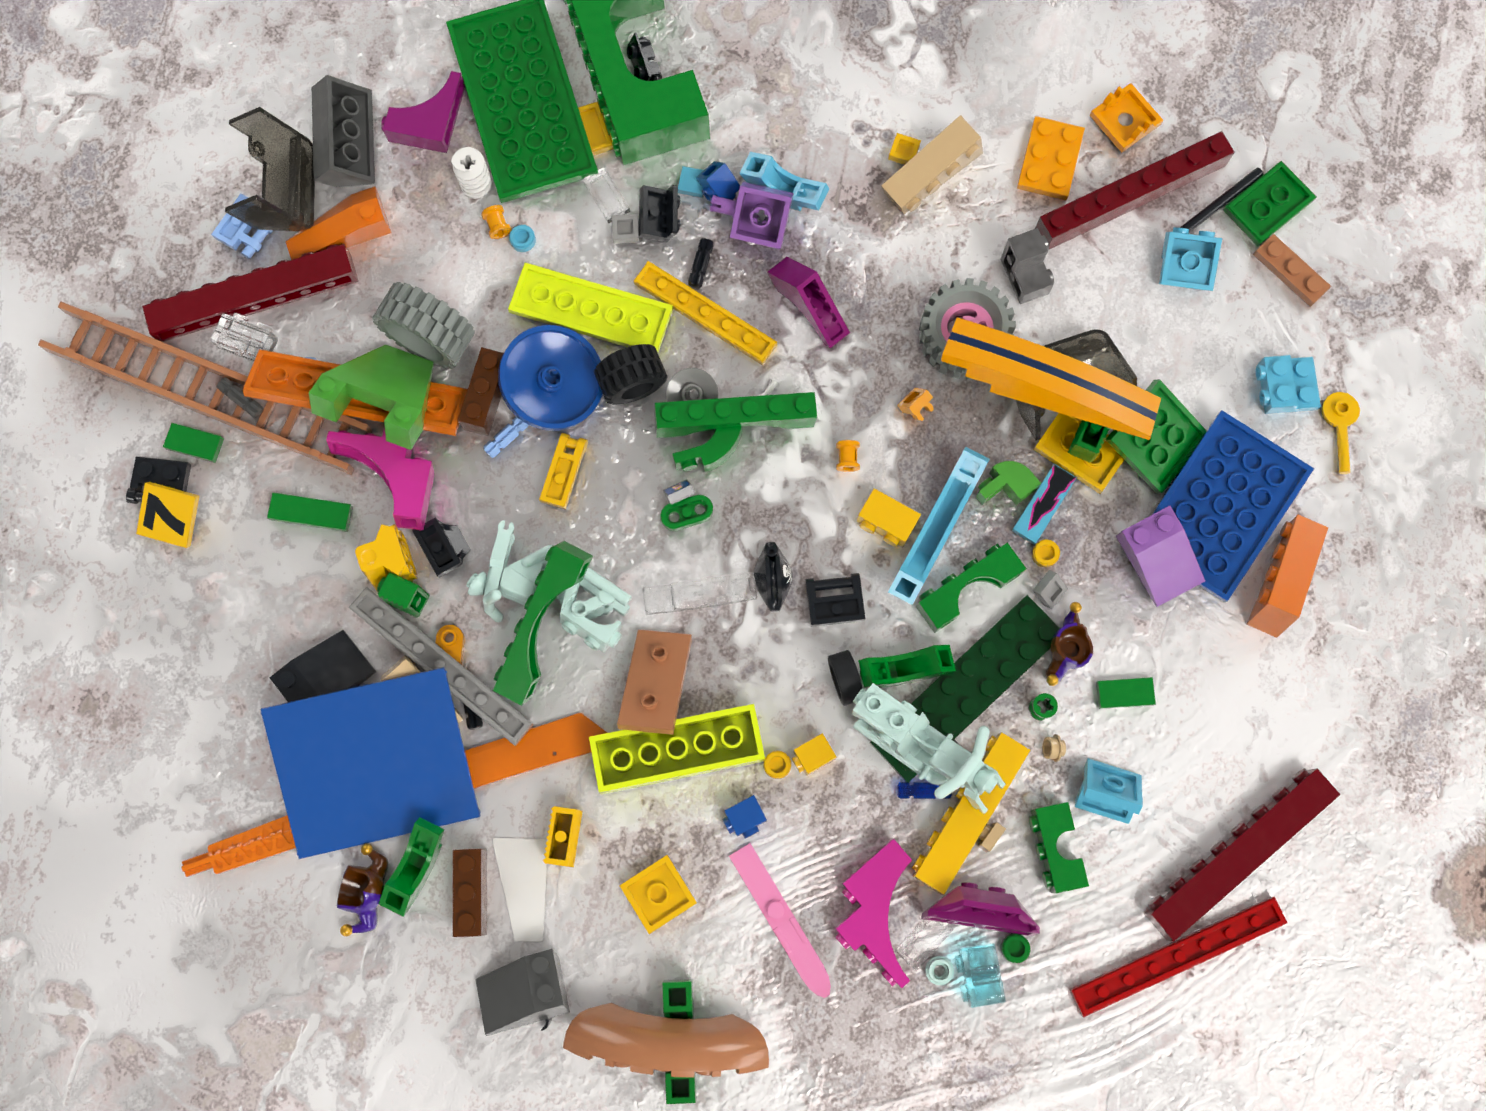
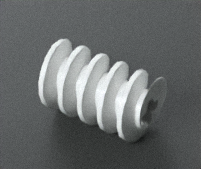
[451,147,492,199]

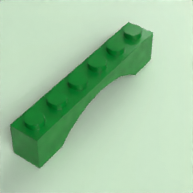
[654,392,818,438]
[493,541,593,706]

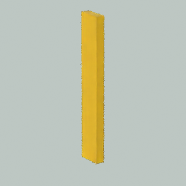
[634,261,777,365]

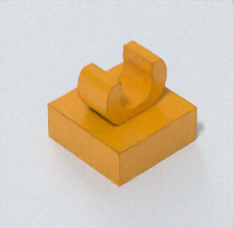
[897,388,934,421]

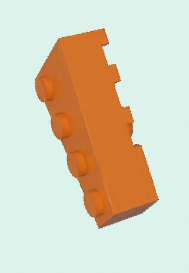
[1247,514,1328,638]

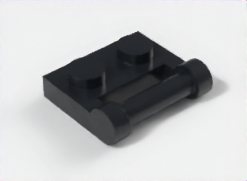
[126,457,191,504]
[805,573,866,627]

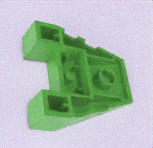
[309,344,434,450]

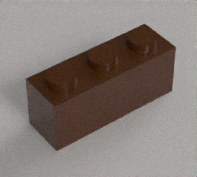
[458,347,503,436]
[453,849,487,937]

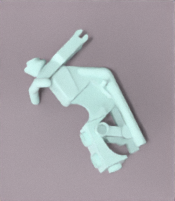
[466,520,632,653]
[852,683,1006,814]

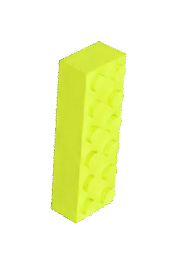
[589,704,765,795]

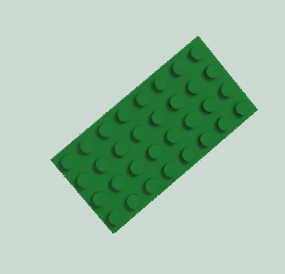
[446,0,599,203]

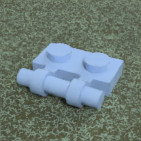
[211,193,279,259]

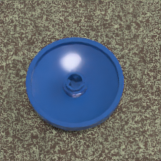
[498,325,603,431]

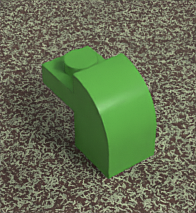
[975,461,1041,506]

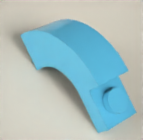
[740,152,829,211]

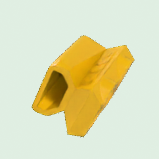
[355,524,418,592]

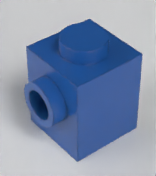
[696,161,740,202]
[722,795,767,839]

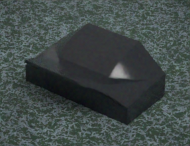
[412,517,471,578]

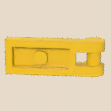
[539,433,588,509]

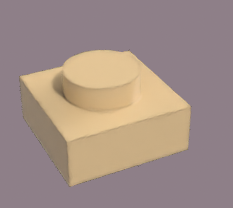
[977,822,1006,852]

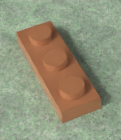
[1253,234,1332,307]

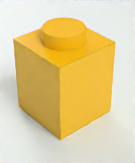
[791,733,837,776]

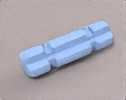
[483,417,529,458]

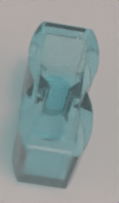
[955,943,1006,1008]

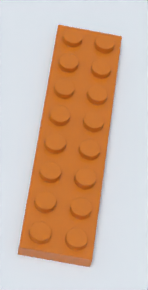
[243,349,468,436]

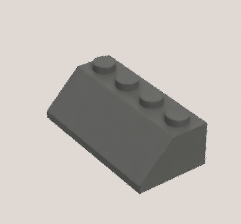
[311,75,375,187]

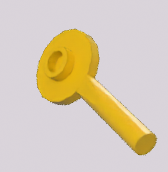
[1321,392,1360,475]

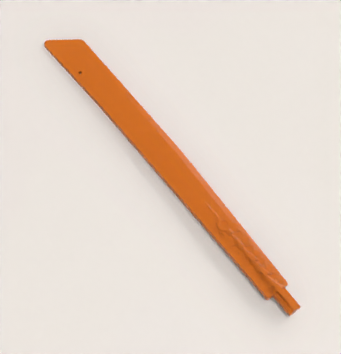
[181,713,607,877]

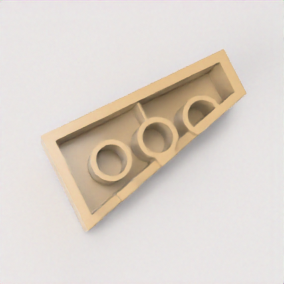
[881,115,983,215]

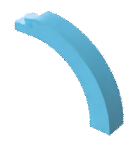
[888,447,990,605]

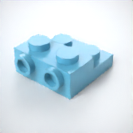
[1159,227,1222,291]
[1256,355,1321,414]

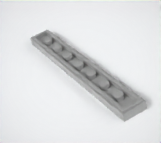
[348,587,534,746]

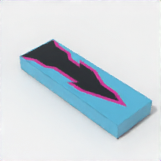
[1012,464,1077,545]

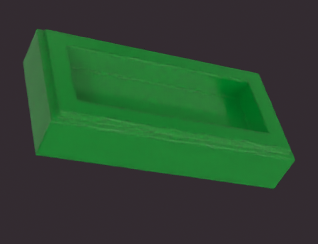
[163,423,224,463]
[1096,677,1156,709]

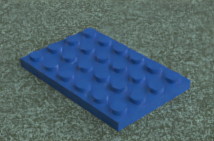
[1151,410,1315,602]

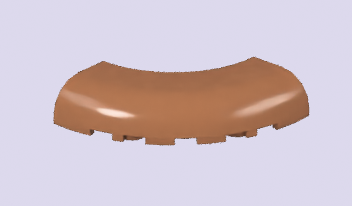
[563,1003,769,1077]

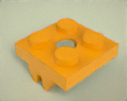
[1089,83,1163,153]

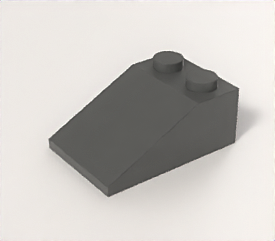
[476,949,570,1036]

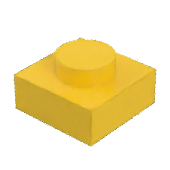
[888,133,921,165]

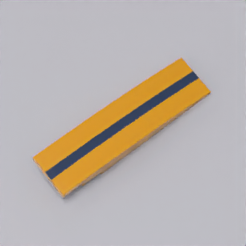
[941,317,1161,440]

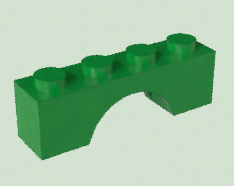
[916,542,1027,633]
[662,979,697,1104]

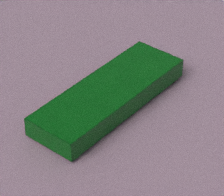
[267,493,353,532]

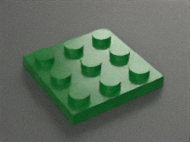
[1105,379,1207,494]

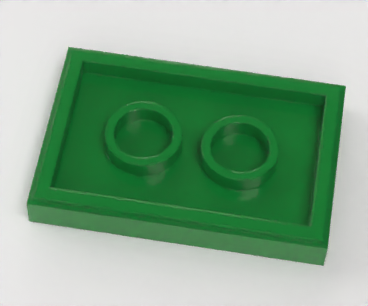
[1223,161,1317,247]

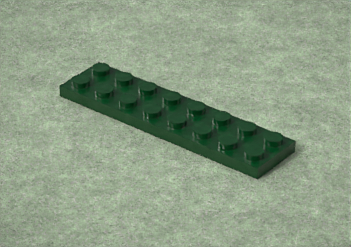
[870,595,1060,783]

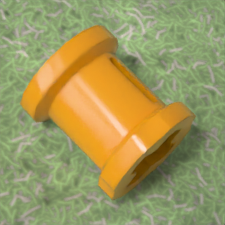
[481,205,512,239]
[836,440,860,472]

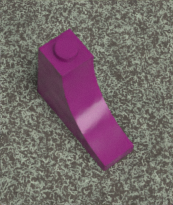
[381,71,465,153]
[767,257,850,348]

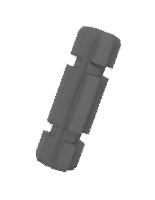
[216,377,264,418]

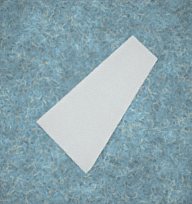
[493,838,548,942]

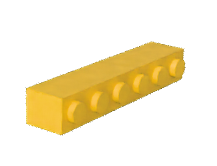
[912,732,1031,895]

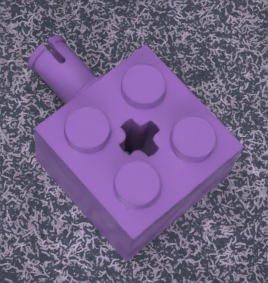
[710,182,794,249]

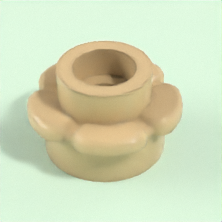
[1042,734,1066,762]

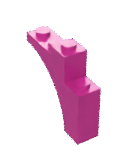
[326,428,435,530]
[835,839,913,988]

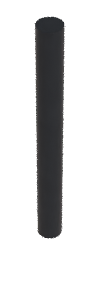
[1180,167,1263,234]

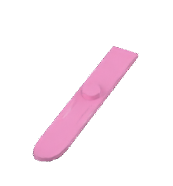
[729,843,831,998]

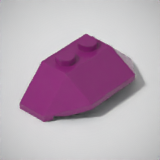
[921,882,1040,937]

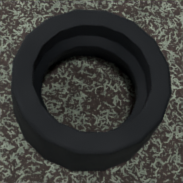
[828,650,863,706]

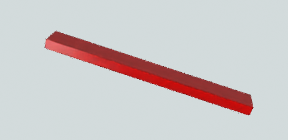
[1069,897,1287,1017]

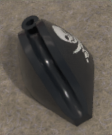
[753,542,793,612]

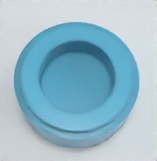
[509,225,536,252]

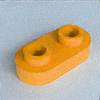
[435,625,465,665]

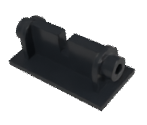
[626,32,662,81]

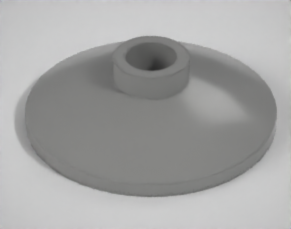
[666,368,718,402]

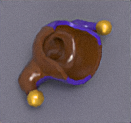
[1046,602,1093,686]
[337,843,388,937]

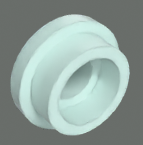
[925,956,954,985]

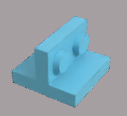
[1075,758,1143,824]

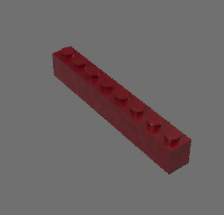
[1035,131,1235,250]
[142,244,359,342]
[1144,768,1341,941]

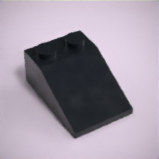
[269,630,376,702]

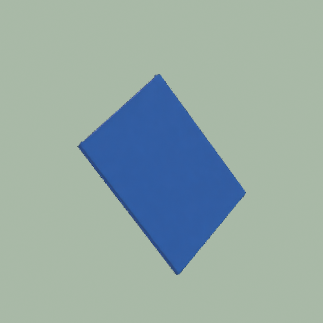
[260,667,481,859]

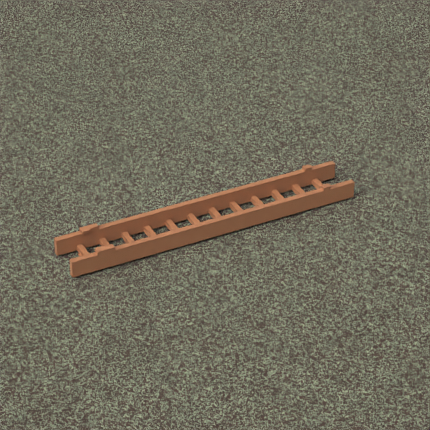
[38,301,373,475]

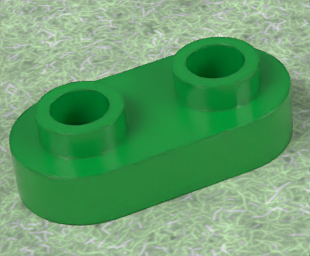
[661,495,713,531]

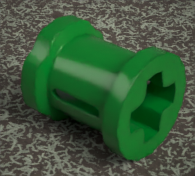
[1028,693,1058,721]

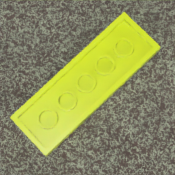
[508,263,673,353]

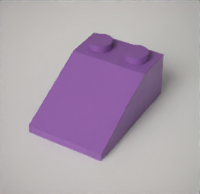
[1116,506,1205,607]

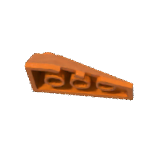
[285,186,392,260]

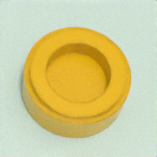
[1032,539,1060,568]
[764,751,791,779]

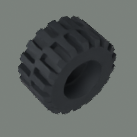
[594,344,668,405]

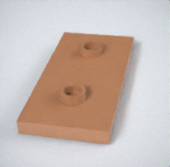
[617,630,692,735]

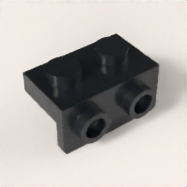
[639,185,680,242]

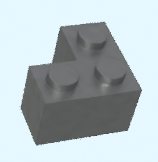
[1000,228,1054,305]

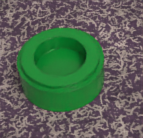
[1001,934,1030,963]

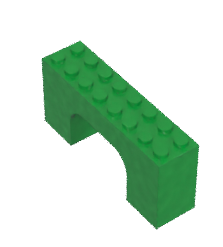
[563,0,710,165]

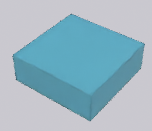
[678,166,704,198]

